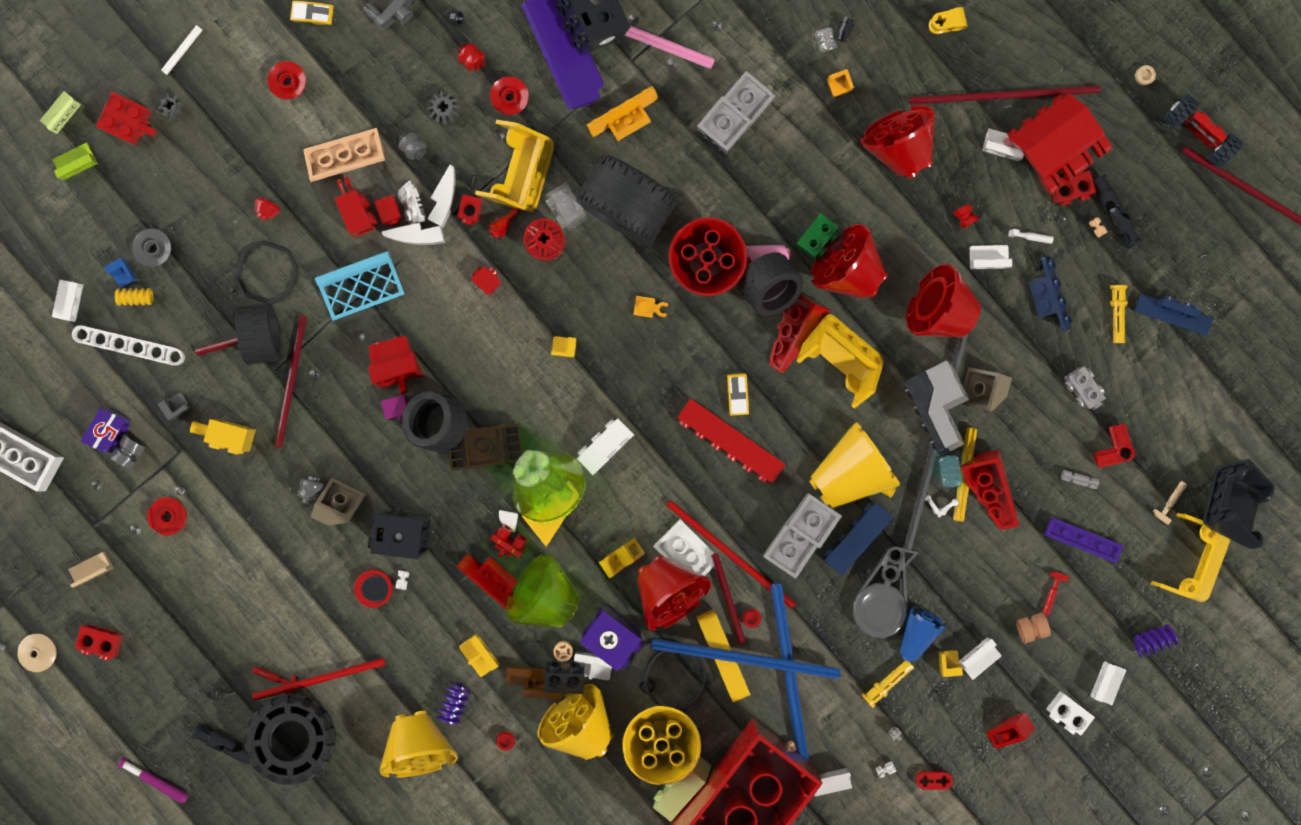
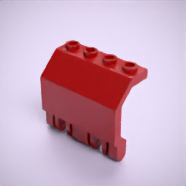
[1003,94,1112,195]

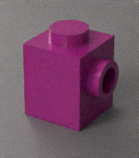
[381,395,410,421]

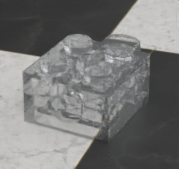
[546,182,588,231]

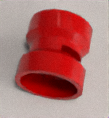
[953,203,979,229]

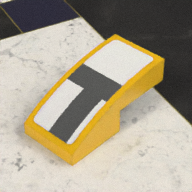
[290,1,334,25]
[727,373,749,416]

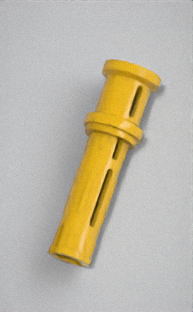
[1110,285,1128,343]
[862,660,914,708]

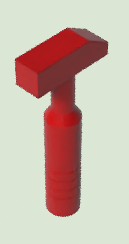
[1042,572,1069,616]
[252,666,297,694]

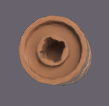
[1016,612,1051,644]

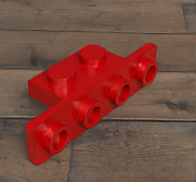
[457,554,525,616]

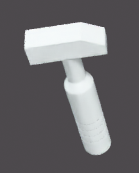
[1008,229,1053,244]

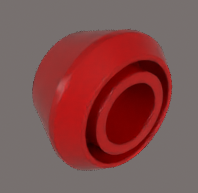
[254,197,280,221]

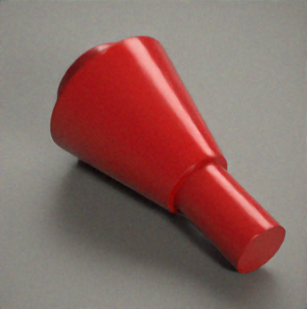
[488,208,519,239]

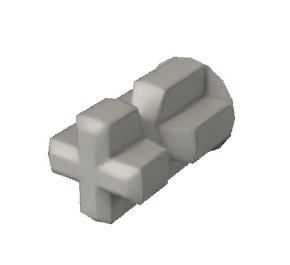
[889,727,902,741]

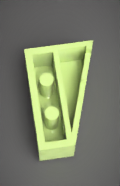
[653,757,712,822]

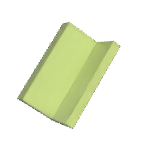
[40,91,81,134]

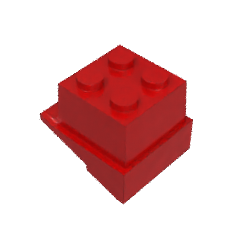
[368,336,425,395]

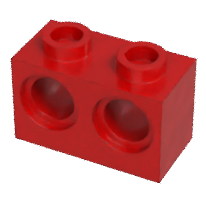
[1052,170,1096,206]
[75,624,124,660]

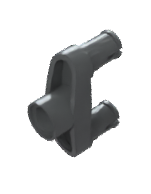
[363,0,413,29]

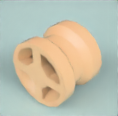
[554,641,573,662]

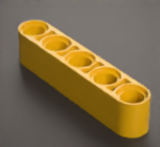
[696,609,751,702]

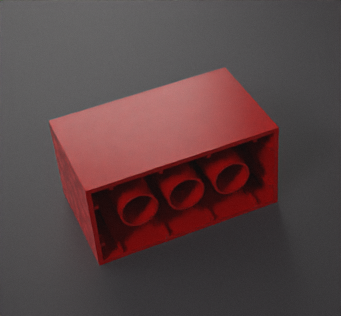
[670,718,823,825]

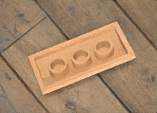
[303,128,385,182]

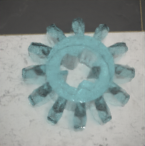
[939,455,962,488]

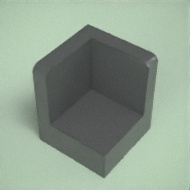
[157,393,192,420]

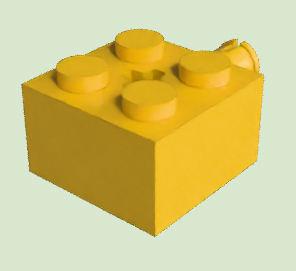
[190,419,256,455]

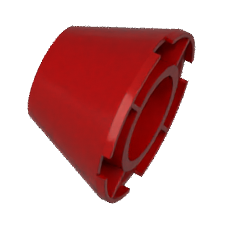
[906,264,981,338]

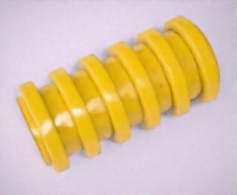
[115,288,153,306]

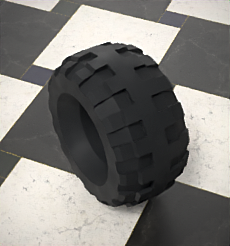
[244,694,336,785]

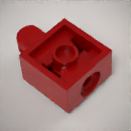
[334,176,378,238]

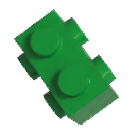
[797,213,839,260]

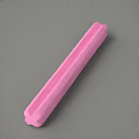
[625,25,714,69]

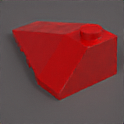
[769,293,830,373]
[961,449,1019,530]

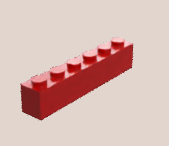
[677,399,786,484]

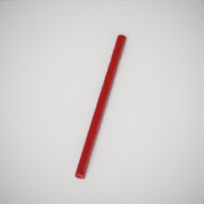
[252,658,386,701]

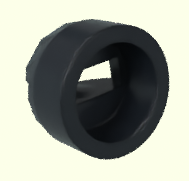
[447,10,464,26]
[638,677,655,694]

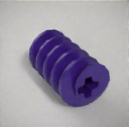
[1134,624,1179,659]
[436,681,471,724]

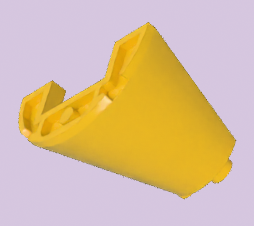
[809,422,900,508]

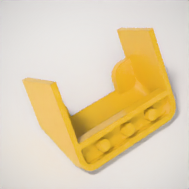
[475,120,554,212]
[797,314,884,408]
[1151,513,1230,602]

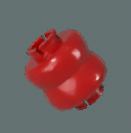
[457,43,485,72]

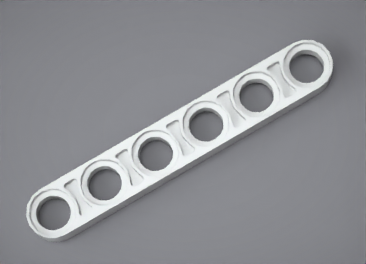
[72,326,185,365]

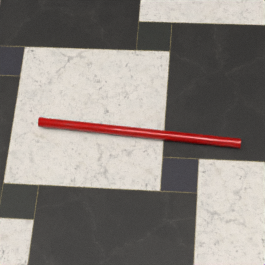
[666,500,796,609]

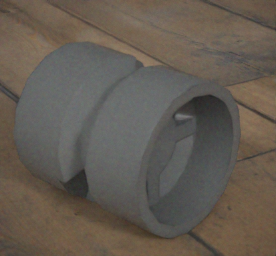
[110,433,146,470]

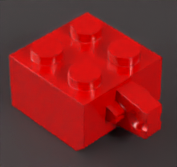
[96,92,157,146]

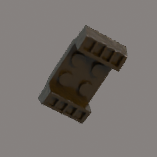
[448,423,524,471]

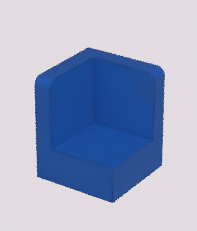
[104,258,137,288]

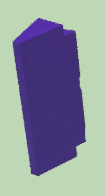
[521,0,604,110]

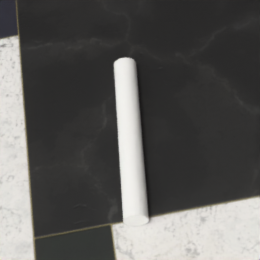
[161,25,202,75]

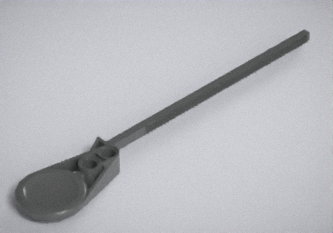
[852,334,968,638]

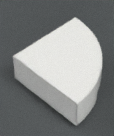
[499,510,519,532]

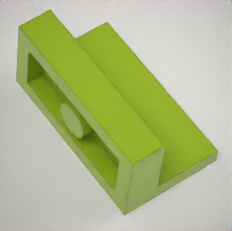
[52,142,98,180]

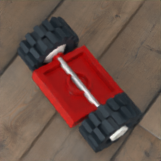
[1163,93,1243,169]

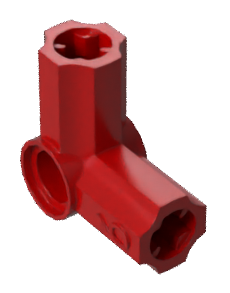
[1094,423,1135,469]

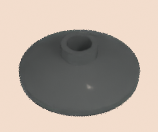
[132,229,171,267]

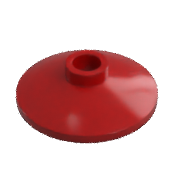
[267,61,306,100]
[490,77,529,115]

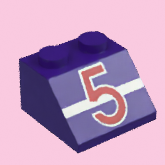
[80,408,131,453]

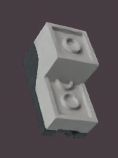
[696,71,776,158]
[904,361,969,454]
[762,492,842,579]

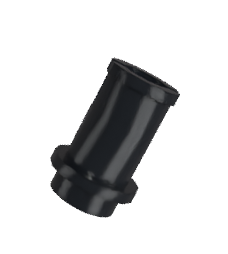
[835,16,854,43]

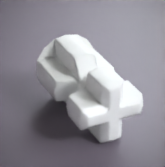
[396,570,409,590]
[876,761,896,778]

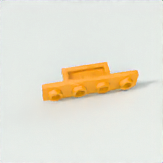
[587,86,658,141]

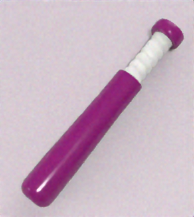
[117,757,188,804]

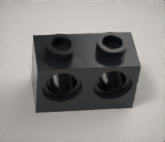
[545,661,585,694]

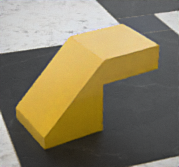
[599,537,645,578]

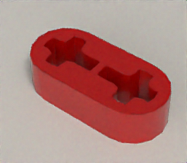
[915,771,953,790]

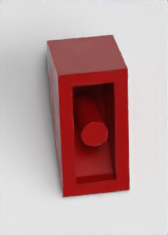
[986,712,1035,749]

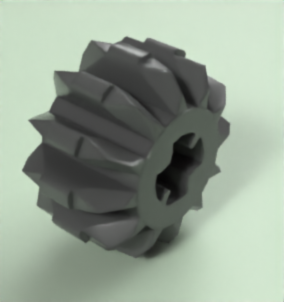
[427,91,460,125]

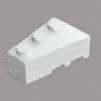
[577,418,634,475]

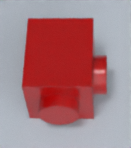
[471,266,502,297]

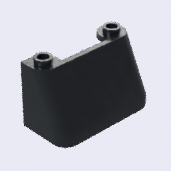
[1203,459,1275,549]

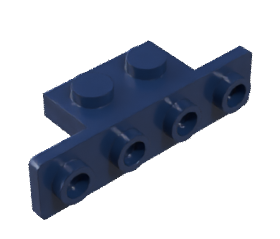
[1028,255,1072,331]
[1134,294,1213,335]

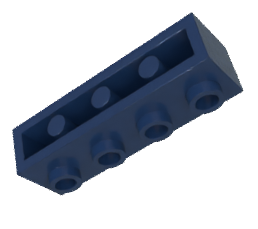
[823,502,893,575]

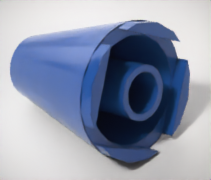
[900,606,946,662]

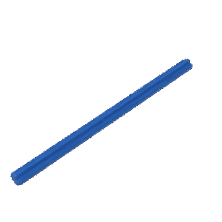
[771,583,809,761]
[651,638,841,679]

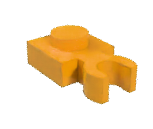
[634,296,668,318]

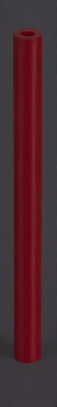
[711,553,746,646]

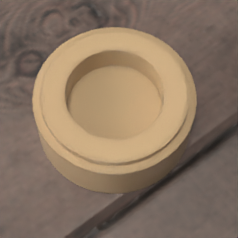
[1135,65,1156,86]

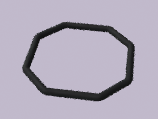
[235,241,298,304]

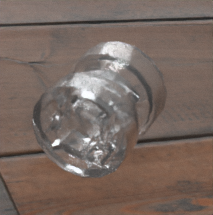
[814,27,838,53]

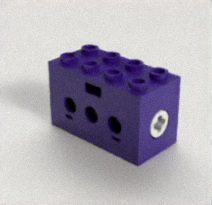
[580,603,642,671]

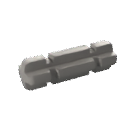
[1061,470,1099,489]

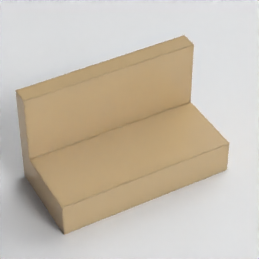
[68,552,114,588]

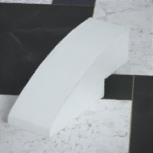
[428,165,456,228]
[382,223,445,245]

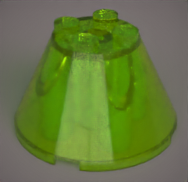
[512,450,586,523]

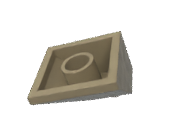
[960,367,1012,411]
[311,478,366,525]

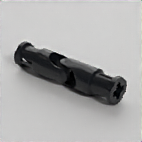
[1093,174,1143,249]
[191,723,250,764]

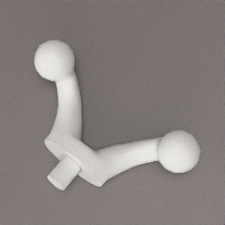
[925,494,959,517]

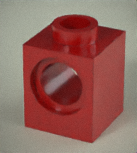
[374,195,403,227]
[458,195,483,225]

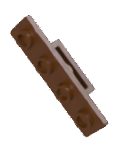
[506,666,576,700]

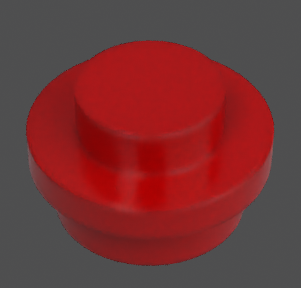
[742,609,761,628]
[496,731,515,751]

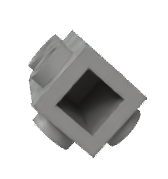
[1064,366,1106,410]

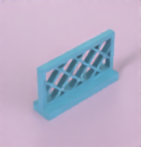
[315,250,405,321]

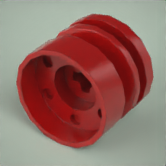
[524,218,565,262]

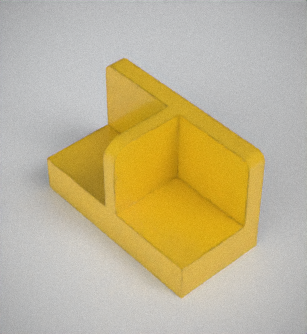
[459,633,500,677]

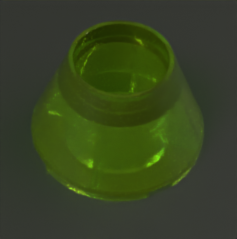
[506,553,580,628]

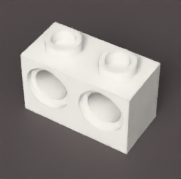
[1046,691,1095,735]

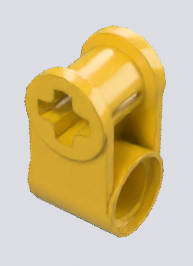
[928,7,968,34]

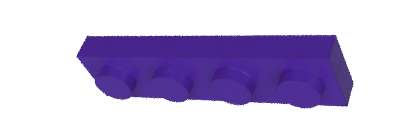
[1044,517,1123,563]

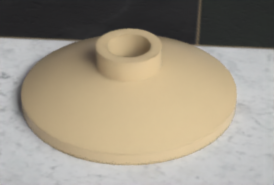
[18,634,57,672]

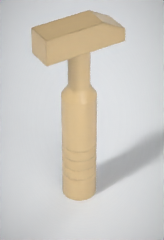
[1153,481,1187,525]

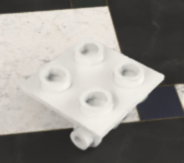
[398,181,426,225]

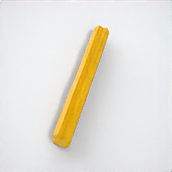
[953,427,977,522]

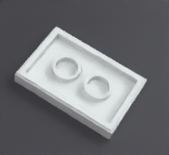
[653,519,721,576]

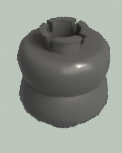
[398,132,427,160]
[297,475,324,504]

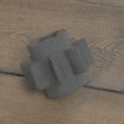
[158,94,184,119]

